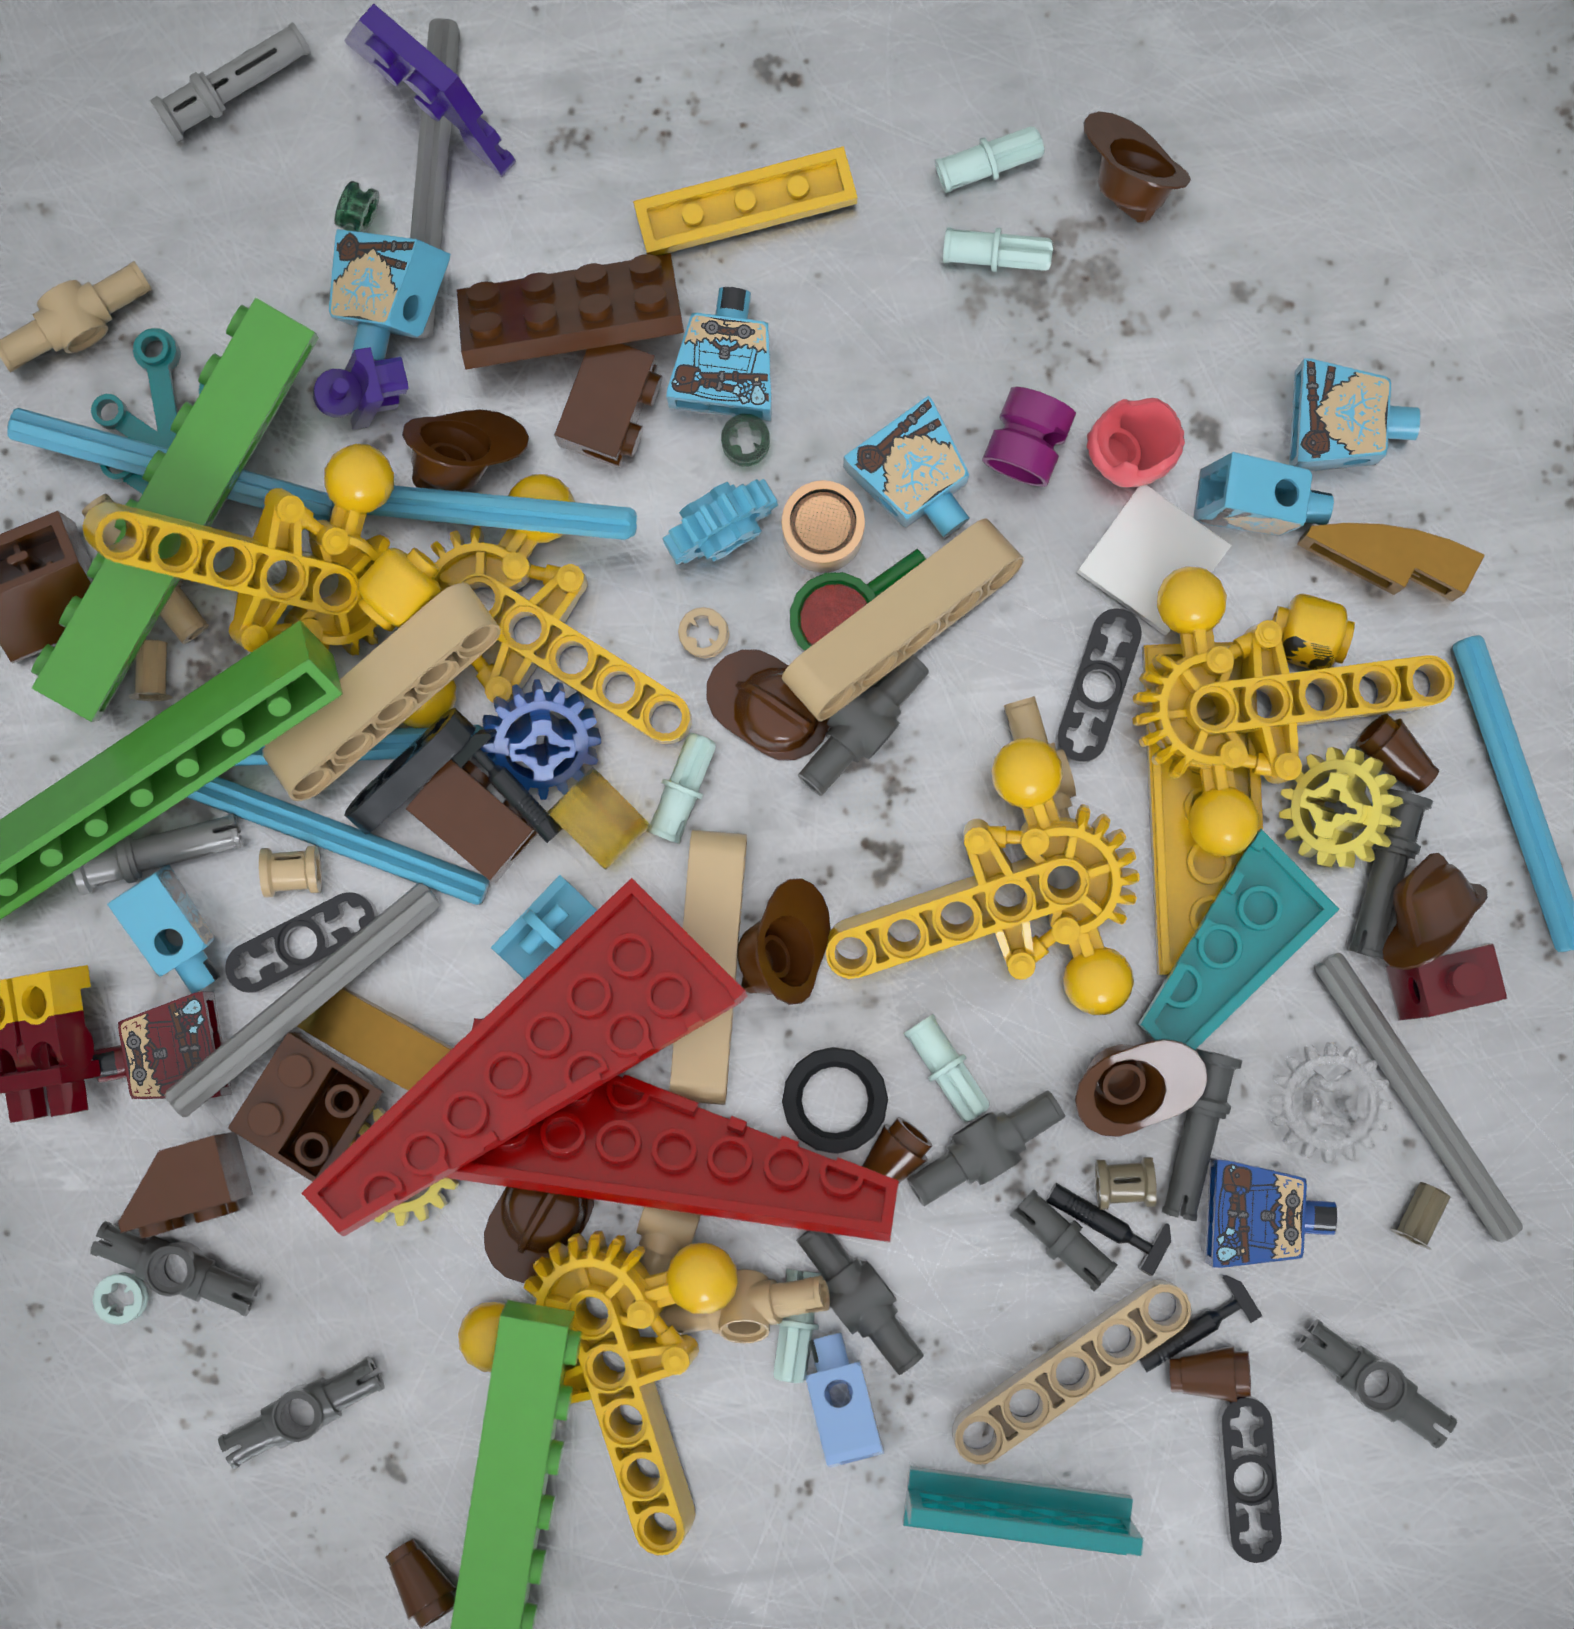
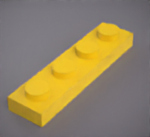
[633,146,858,256]

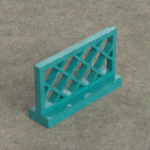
[903,1466,1144,1556]

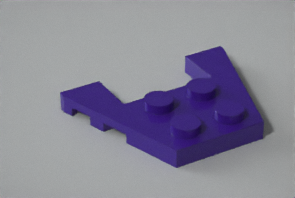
[344,3,516,177]

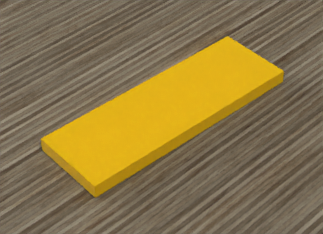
[1142,642,1263,975]

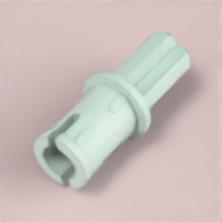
[935,126,1045,193]
[943,227,1053,272]
[647,733,716,844]
[904,1014,990,1122]
[773,1269,821,1383]

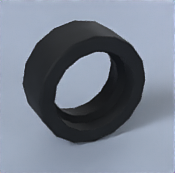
[782,1047,888,1154]

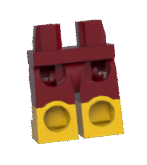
[0,965,101,1123]

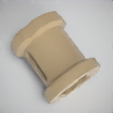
[259,845,322,898]

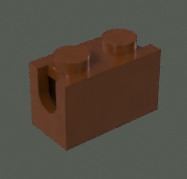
[554,344,663,469]
[405,759,538,883]

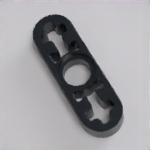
[1055,608,1142,764]
[344,708,476,834]
[225,892,378,993]
[1218,1396,1282,1563]

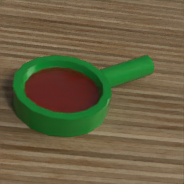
[790,548,926,652]

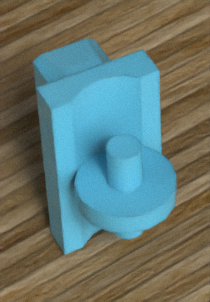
[491,875,597,980]

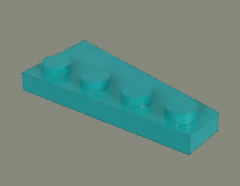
[1138,829,1340,1050]

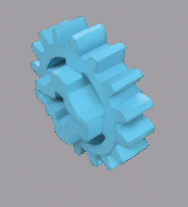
[662,479,778,565]

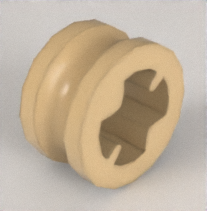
[678,607,730,659]

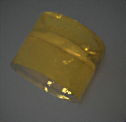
[547,767,651,870]

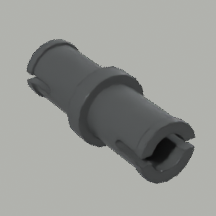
[1010,1189,1118,1291]

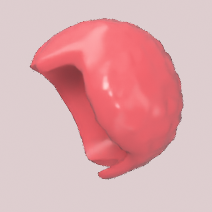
[1086,398,1185,487]

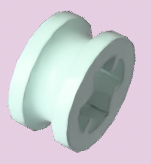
[92,1272,149,1325]

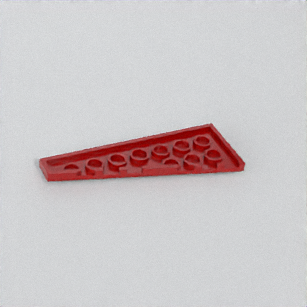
[302,878,748,1237]
[445,1018,899,1242]

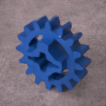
[481,679,601,800]

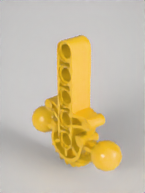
[83,444,394,656]
[403,474,692,745]
[1133,566,1455,857]
[826,737,1140,1015]
[458,1231,738,1555]

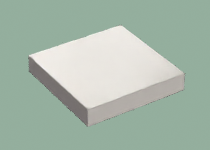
[1077,485,1232,636]

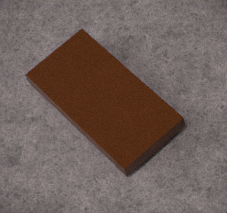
[457,253,684,370]

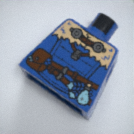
[1205,1157,1337,1268]

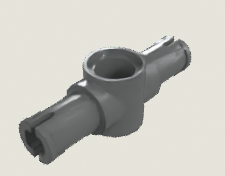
[798,655,929,796]
[907,1090,1065,1206]
[90,1221,260,1317]
[796,1230,924,1375]
[1297,1319,1457,1448]
[218,1356,385,1469]

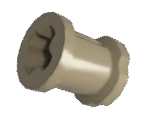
[1095,1157,1157,1210]

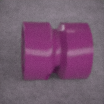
[982,386,1076,487]

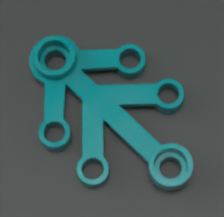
[91,328,204,494]

